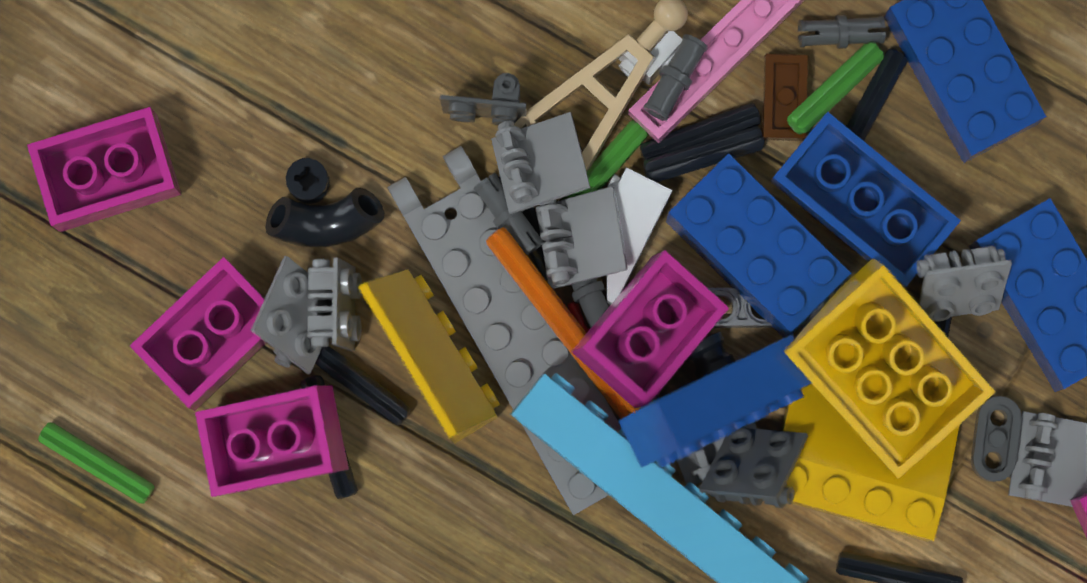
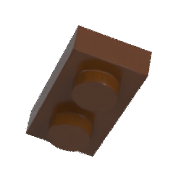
[762,54,808,141]

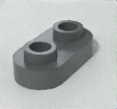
[971,396,1022,482]

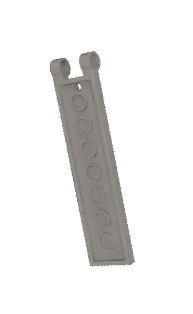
[387,146,621,515]

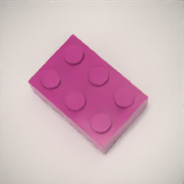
[27,107,181,232]
[571,250,729,408]
[130,257,267,411]
[195,385,349,497]

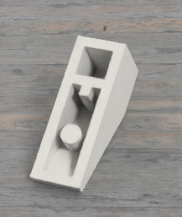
[606,167,672,306]

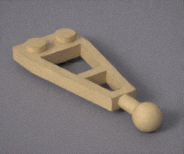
[515,0,688,201]

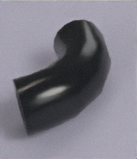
[265,188,385,247]

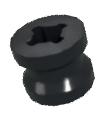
[286,158,330,204]
[687,332,736,380]

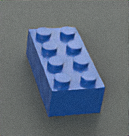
[884,0,1046,163]
[771,112,961,288]
[666,153,851,338]
[969,198,1087,392]
[618,335,811,468]

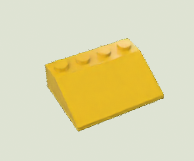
[783,259,995,479]
[359,269,500,444]
[780,383,960,542]

